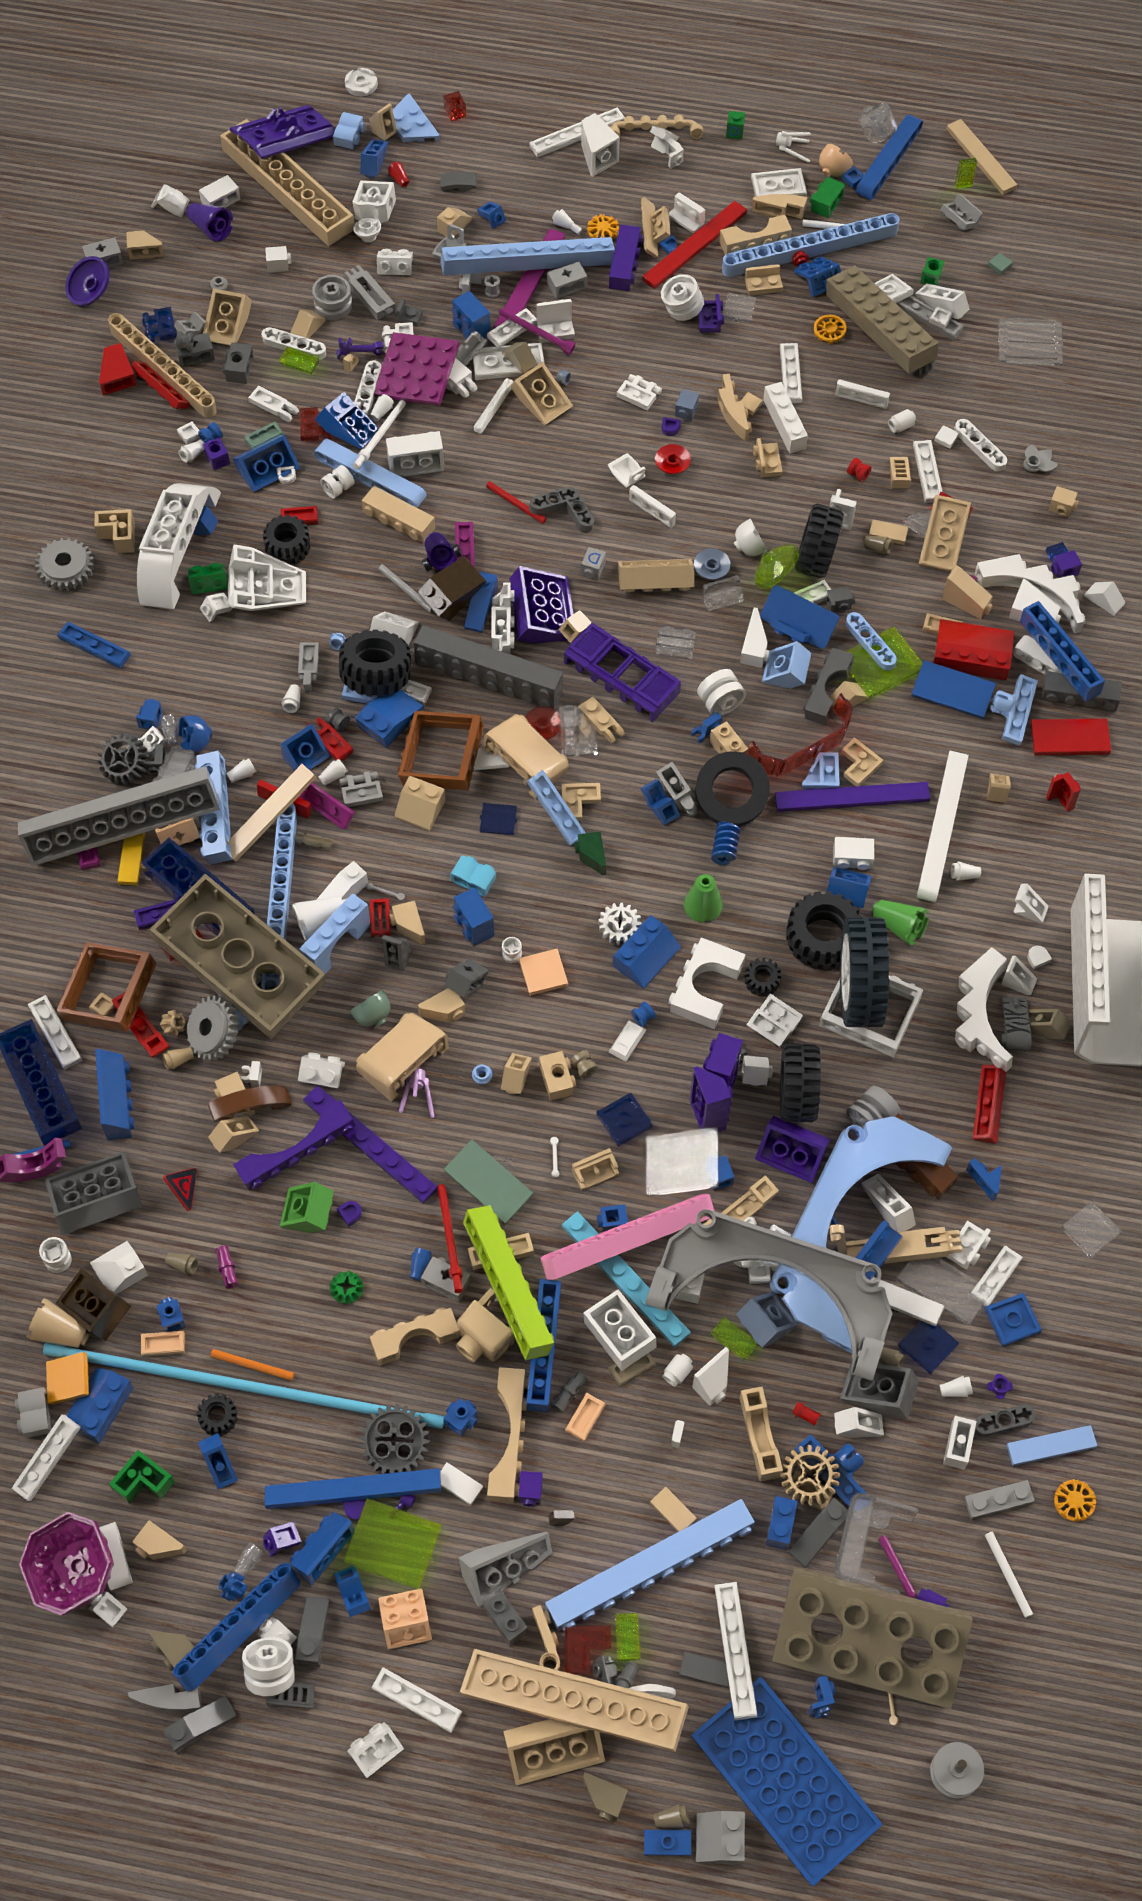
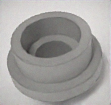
[210,276,228,291]

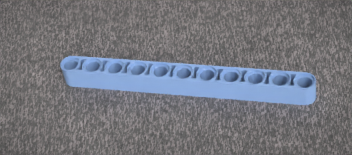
[722,213,900,277]
[261,804,297,990]

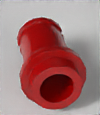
[792,1402,821,1426]

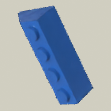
[95,1049,135,1141]

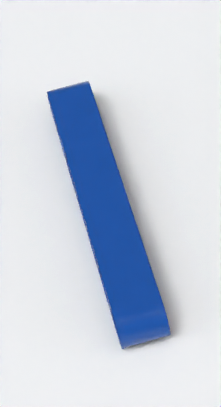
[856,114,923,200]
[173,1563,300,1691]

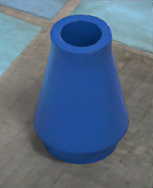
[410,1248,432,1281]

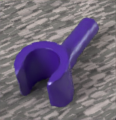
[388,1495,416,1519]

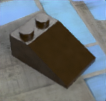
[418,556,487,621]
[56,1268,131,1341]

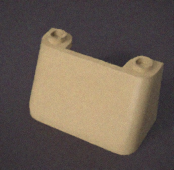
[481,714,569,800]
[356,1013,449,1102]

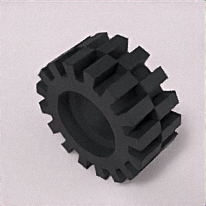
[745,957,782,997]
[197,1393,238,1436]

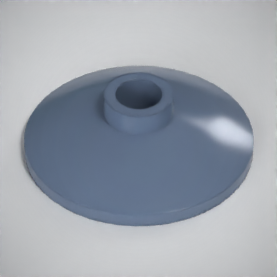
[694,549,731,580]

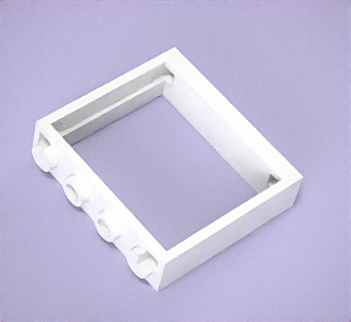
[819,976,923,1058]

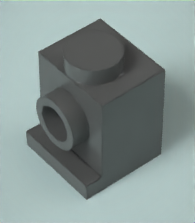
[825,586,855,613]

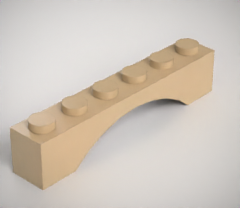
[487,1367,529,1503]

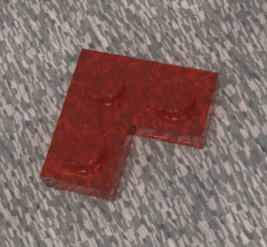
[565,1625,611,1674]

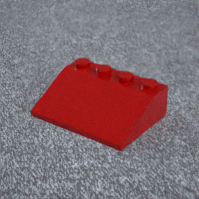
[933,619,1014,681]

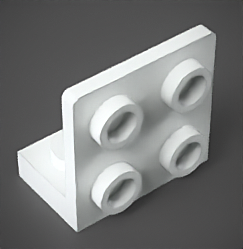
[537,299,575,343]

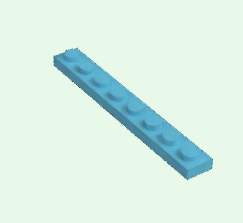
[562,1211,691,1348]

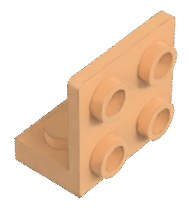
[379,1589,432,1649]

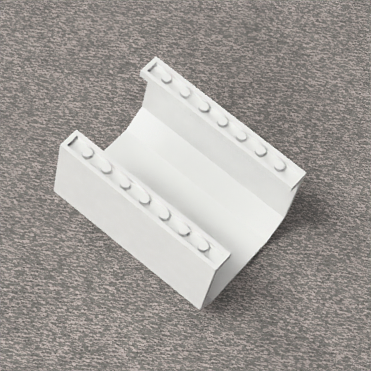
[1071,874,1142,1067]

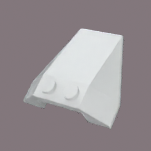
[228,545,306,611]

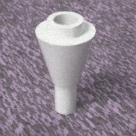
[552,209,582,235]

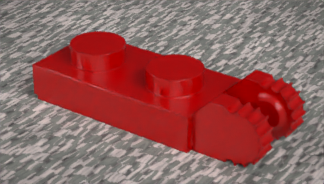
[306,717,353,761]

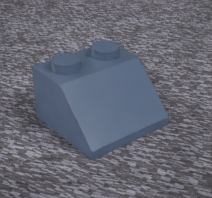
[736,1292,799,1348]

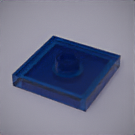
[898,1321,959,1375]

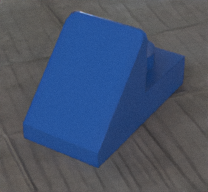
[966,1158,1002,1201]

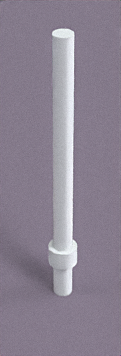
[353,400,406,469]

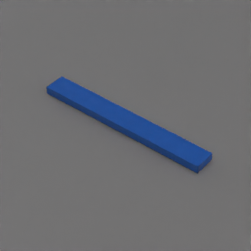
[265,1468,442,1509]

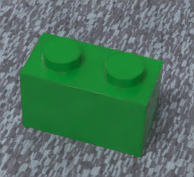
[809,177,845,218]

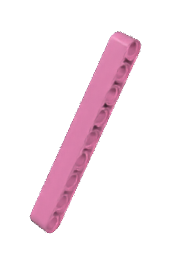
[541,1194,714,1280]

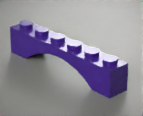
[233,1100,356,1190]

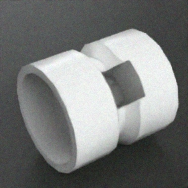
[320,465,355,499]
[39,1237,72,1273]

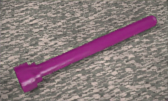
[499,308,576,356]

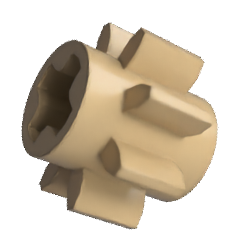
[160,1010,186,1036]

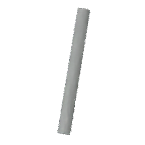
[378,564,434,613]

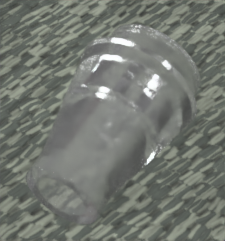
[159,714,179,744]
[233,1542,264,1577]

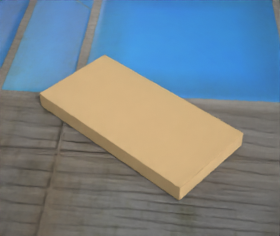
[918,495,971,573]

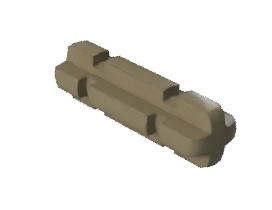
[294,832,333,850]

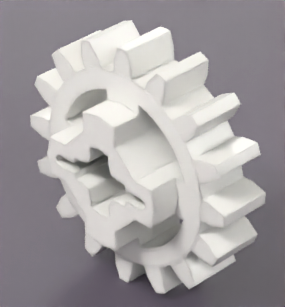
[599,903,641,945]

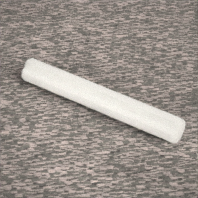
[474,378,513,434]

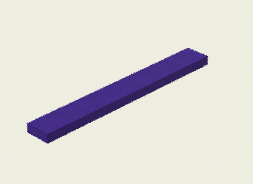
[775,782,930,812]

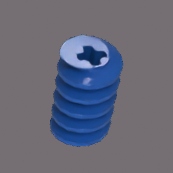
[711,821,741,865]

